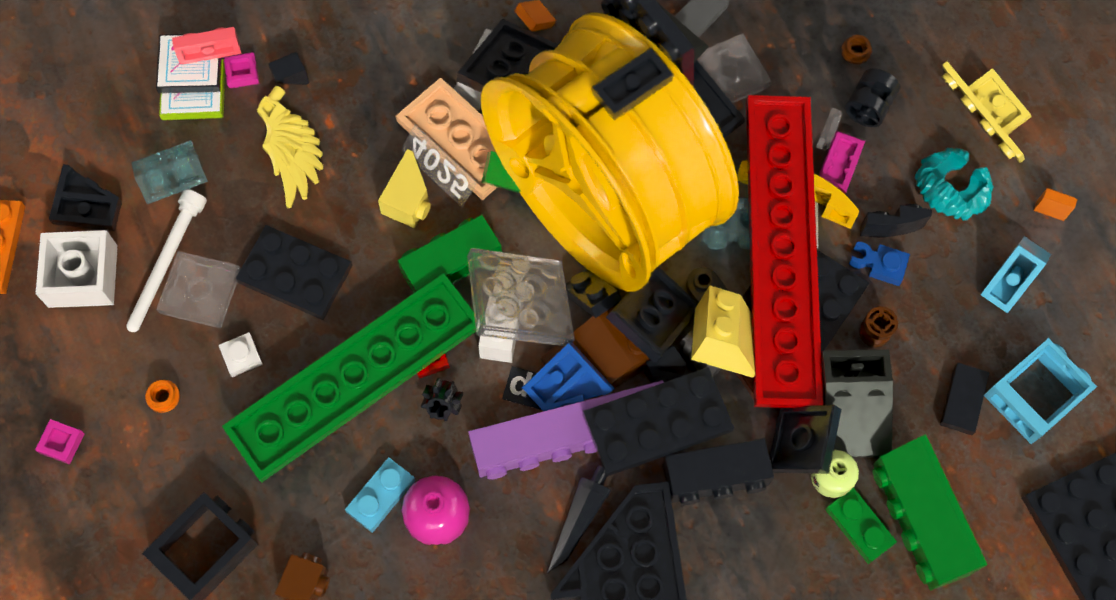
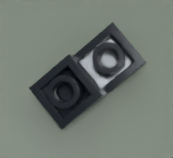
[860,204,932,237]

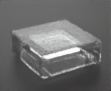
[816,108,842,150]

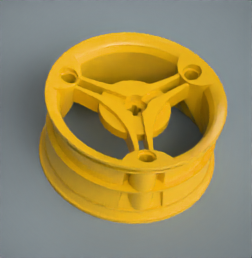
[481,13,739,292]

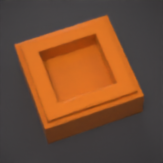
[514,0,556,32]
[1033,188,1077,221]

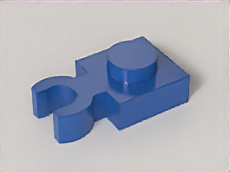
[849,242,910,286]

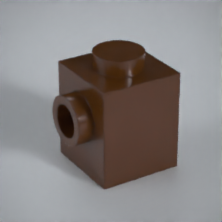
[275,552,330,600]

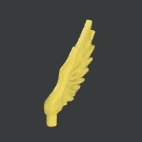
[257,86,323,208]

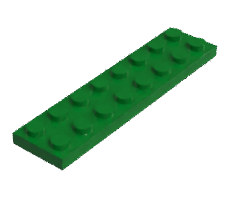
[222,273,482,483]

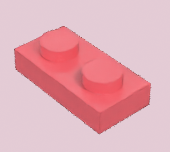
[172,27,242,65]

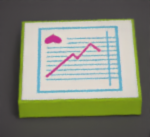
[159,59,225,120]

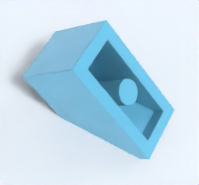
[981,236,1051,313]

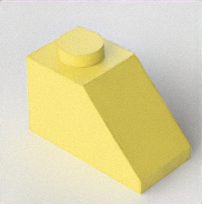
[378,149,431,229]

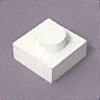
[219,333,263,378]

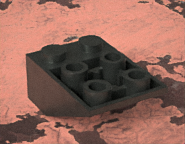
[821,349,893,458]

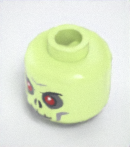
[811,450,859,498]

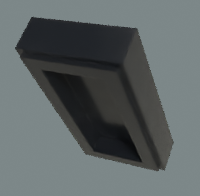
[940,363,990,435]

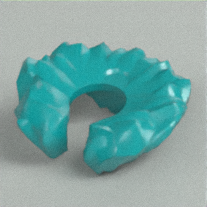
[914,148,994,221]

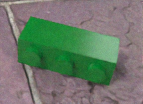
[398,215,502,294]

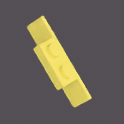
[942,61,1031,163]

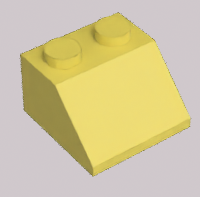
[691,286,755,378]

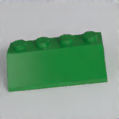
[873,434,988,591]

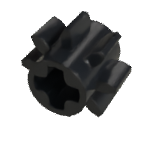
[421,378,464,421]

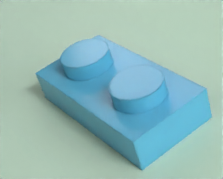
[345,457,416,533]

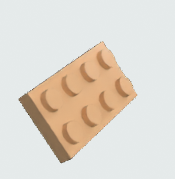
[396,77,497,201]

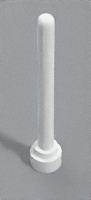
[127,189,207,332]

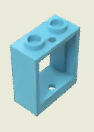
[984,338,1097,444]

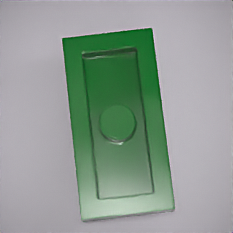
[825,487,897,564]

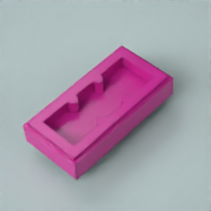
[819,131,865,194]

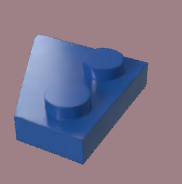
[522,342,615,411]

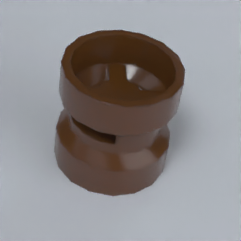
[859,306,898,348]

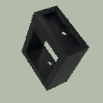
[142,492,258,600]

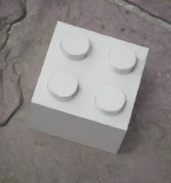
[36,230,118,308]

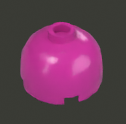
[401,475,470,545]

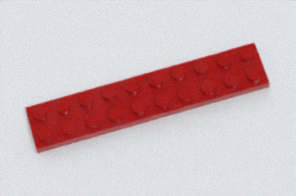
[746,95,823,408]

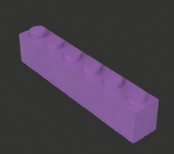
[468,380,663,480]

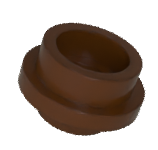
[841,35,872,65]

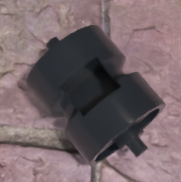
[845,68,900,127]

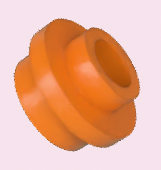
[145,380,180,413]

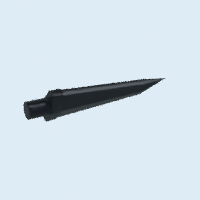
[547,466,611,573]

